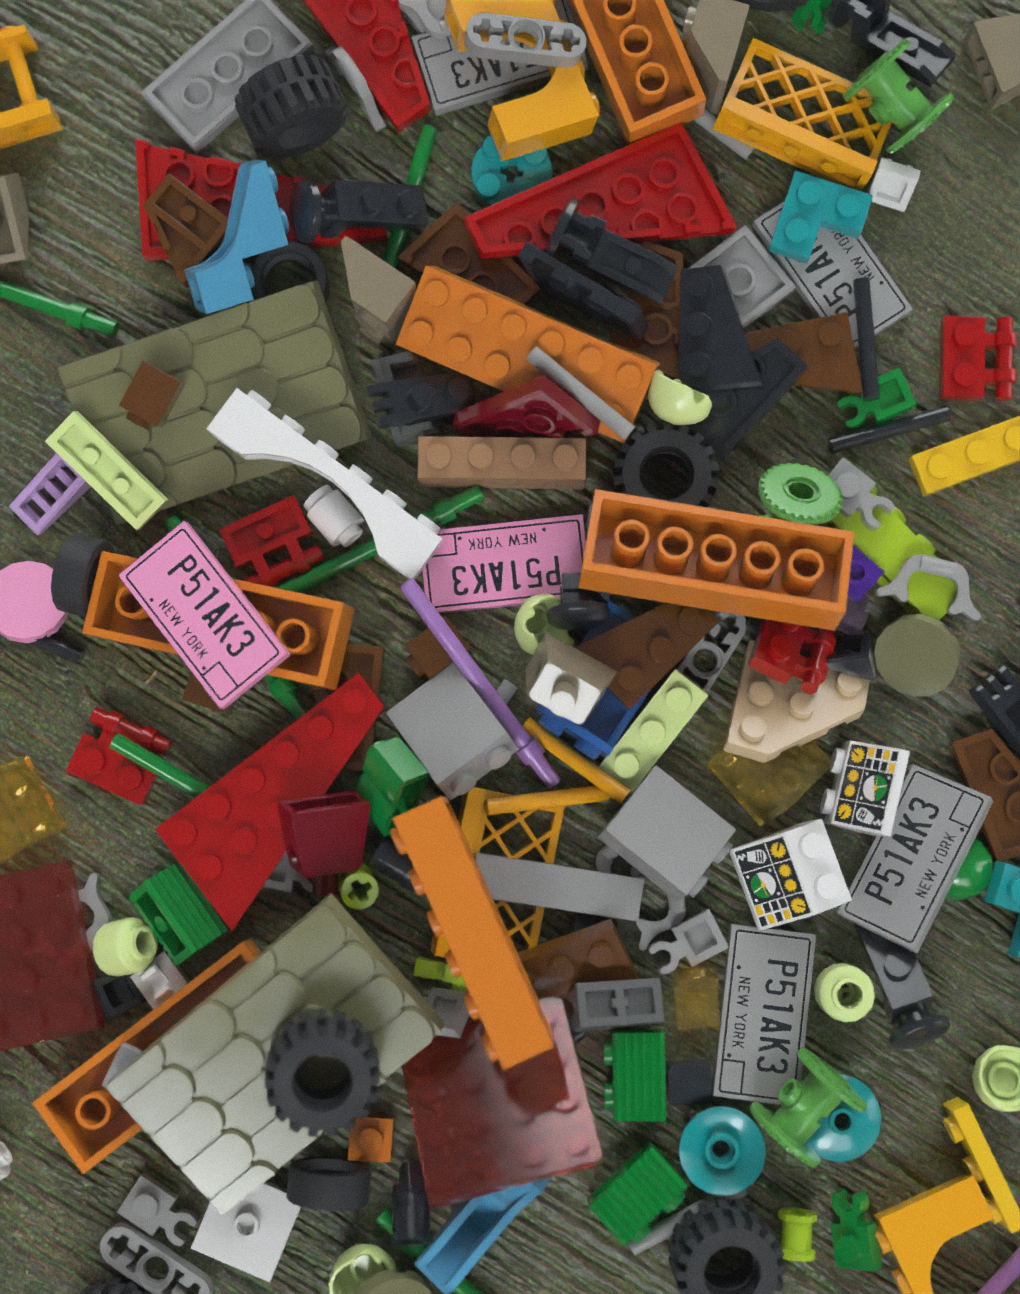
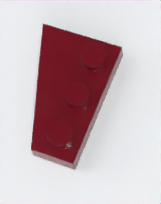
[452,376,600,438]

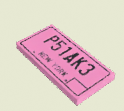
[423,514,586,614]
[118,521,291,709]

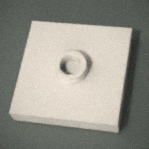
[191,1181,301,1282]

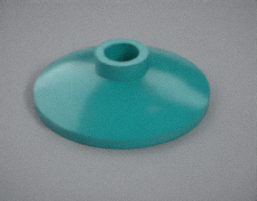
[807,1074,881,1162]
[679,1106,766,1196]

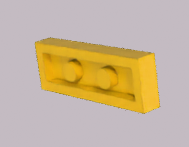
[908,416,1020,497]
[942,1097,1020,1234]

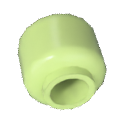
[93,917,158,977]
[814,963,875,1022]

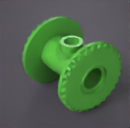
[842,39,954,154]
[758,463,843,525]
[750,1047,868,1168]

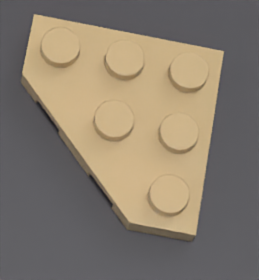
[723,640,870,763]

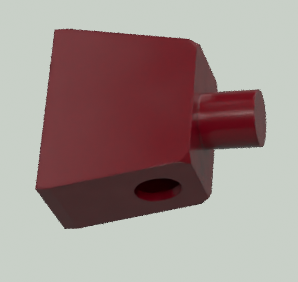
[277,790,370,896]

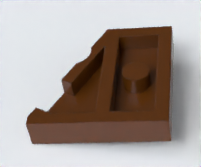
[143,173,228,288]

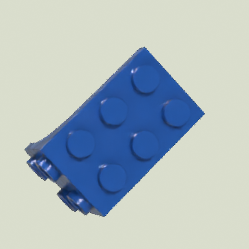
[536,600,652,760]

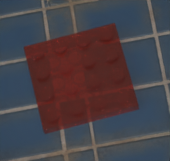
[0,860,105,1051]
[402,995,604,1209]

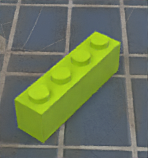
[822,486,956,620]

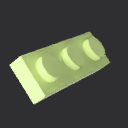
[45,411,168,530]
[599,668,709,794]

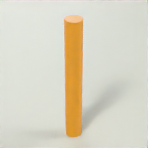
[522,717,631,805]
[484,785,610,816]

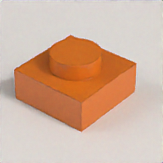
[348,1114,394,1163]

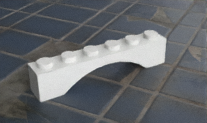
[206,388,443,580]

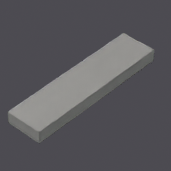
[475,852,644,921]

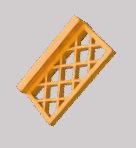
[713,38,892,191]
[430,787,565,957]

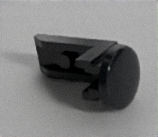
[828,0,956,87]
[289,180,429,244]
[547,198,679,306]
[546,501,611,631]
[853,923,950,1050]

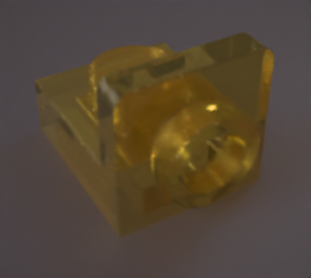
[672,967,720,1030]

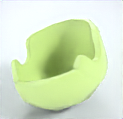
[648,370,712,425]
[514,593,575,655]
[972,1045,1020,1112]
[328,1243,397,1294]

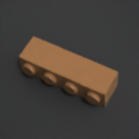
[418,436,586,489]

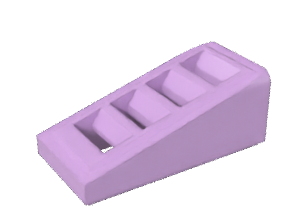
[9,453,91,535]

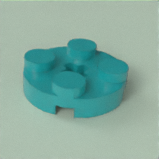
[471,136,552,207]

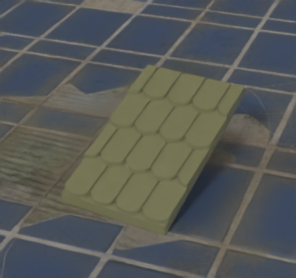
[57,281,373,526]
[105,894,445,1215]

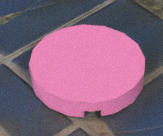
[0,561,68,643]

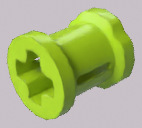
[338,862,379,910]
[778,1207,817,1262]

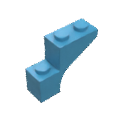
[184,159,289,314]
[415,1134,560,1294]

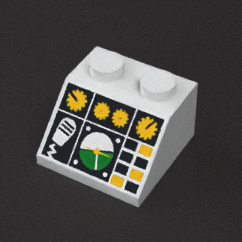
[820,740,910,837]
[729,819,852,931]

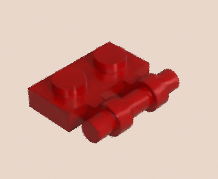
[939,316,1017,401]
[219,495,325,588]
[747,619,836,694]
[66,707,172,806]

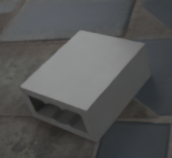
[386,662,519,801]
[598,765,736,901]

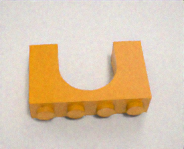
[444,0,600,162]
[873,1173,994,1294]

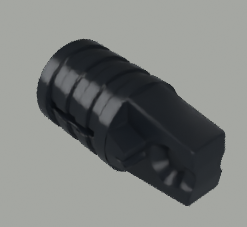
[368,835,415,892]
[391,1161,431,1246]

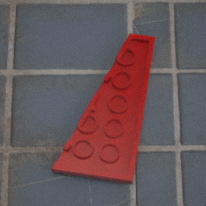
[302,0,431,133]
[463,122,737,259]
[135,139,387,261]
[155,673,385,931]

